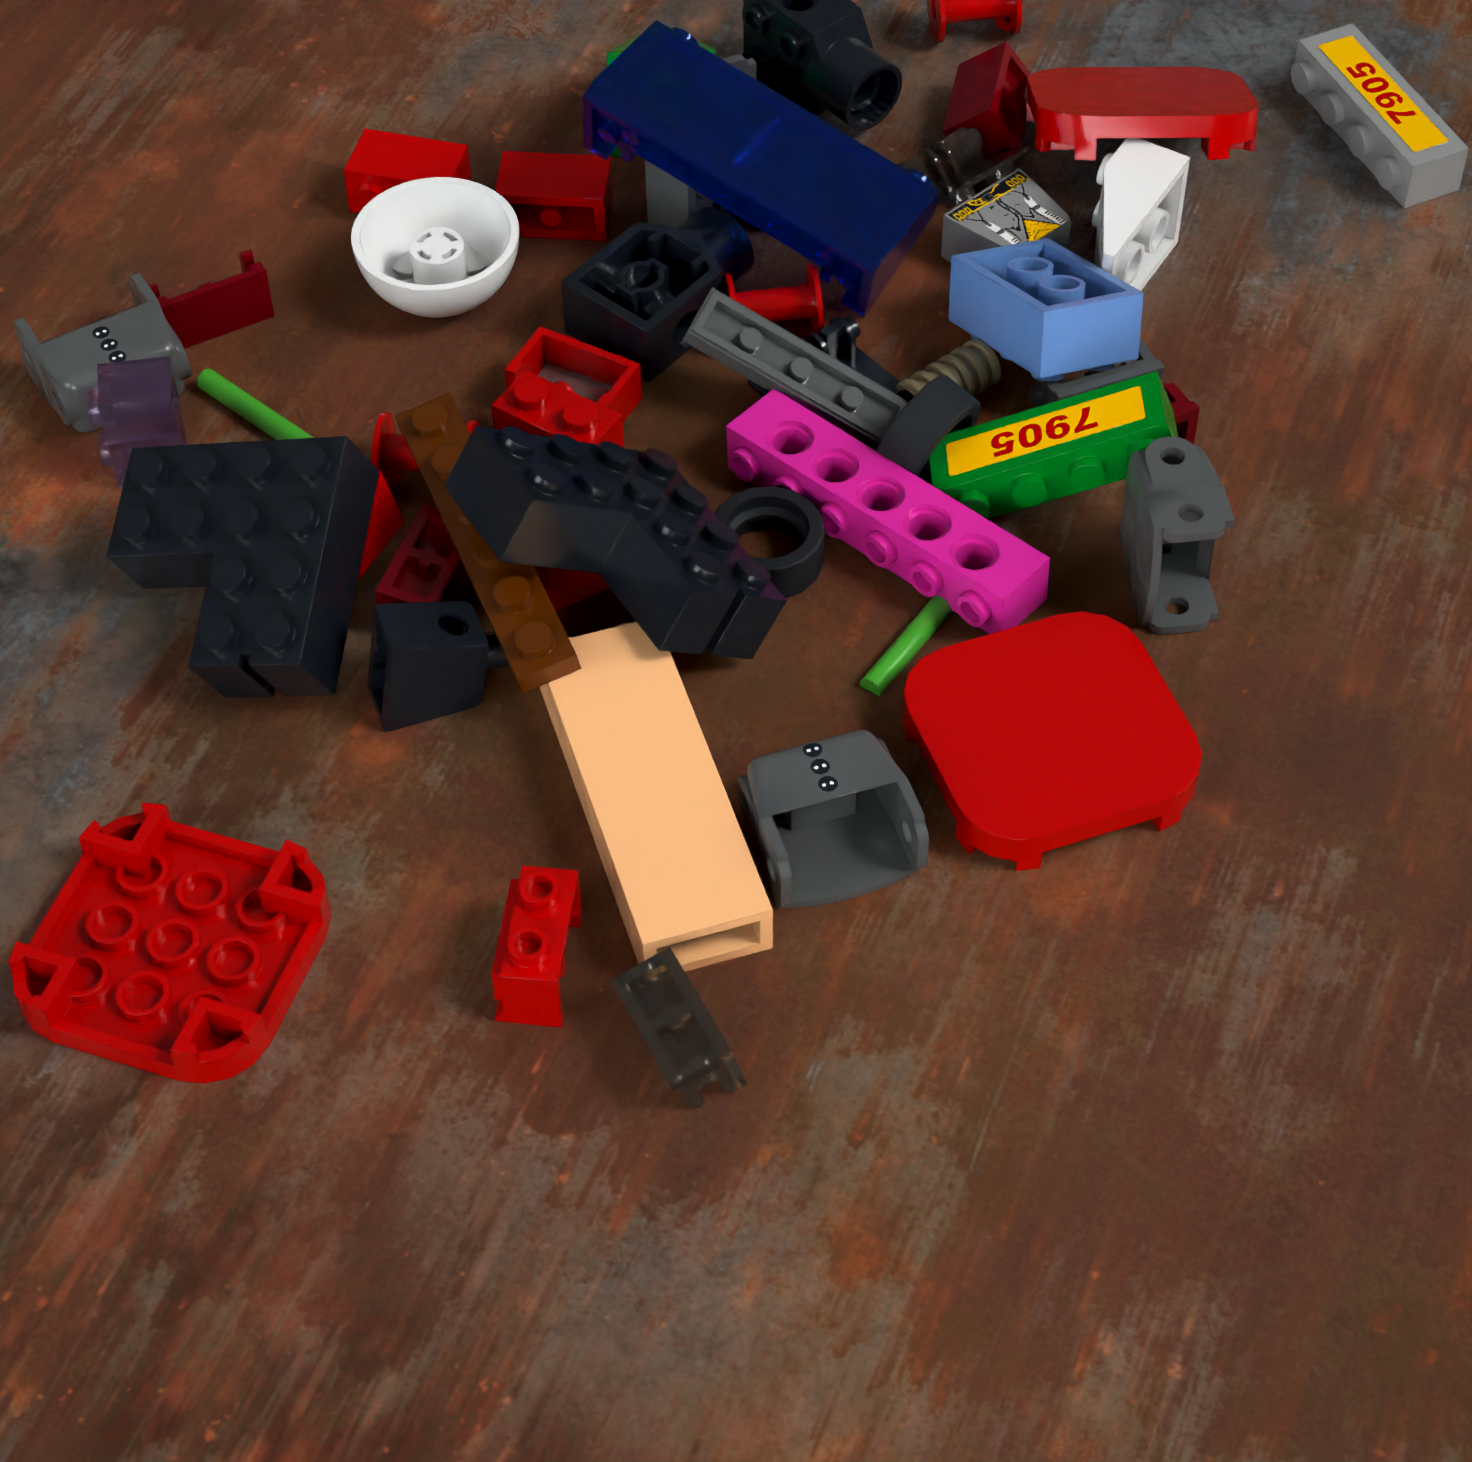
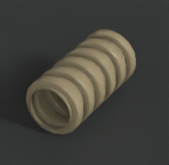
[895,339,1001,401]

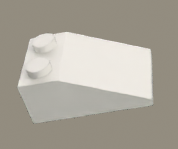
[1092,138,1190,291]

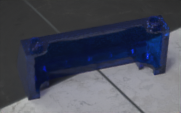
[583,20,940,317]

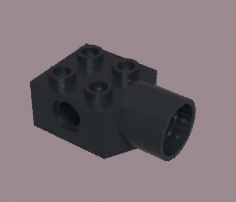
[742,0,902,131]
[561,207,754,383]

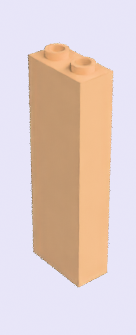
[539,622,773,982]

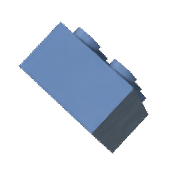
[948,238,1144,381]

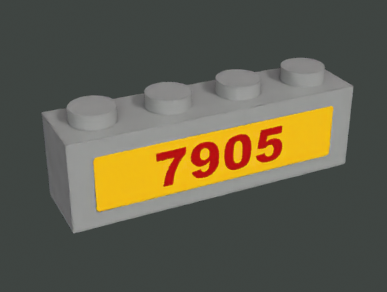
[1291,23,1469,208]

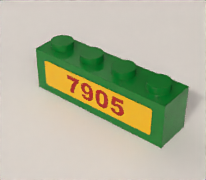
[929,371,1178,519]

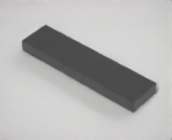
[682,287,909,451]

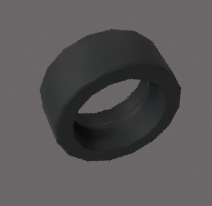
[877,375,981,482]
[715,486,825,599]

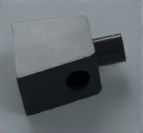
[367,601,510,732]

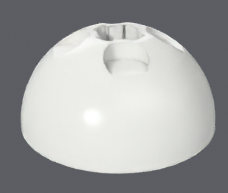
[351,177,519,318]

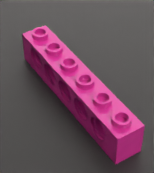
[726,388,1050,634]

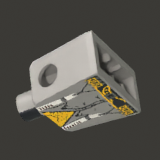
[941,168,1071,263]

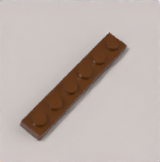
[395,392,581,694]

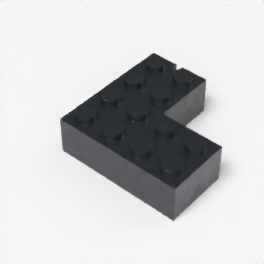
[444,425,787,659]
[106,436,380,697]

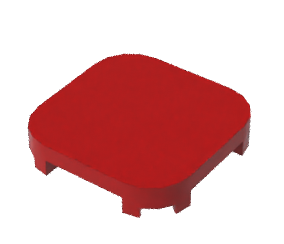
[1026,67,1259,161]
[902,611,1202,871]
[8,802,332,1084]

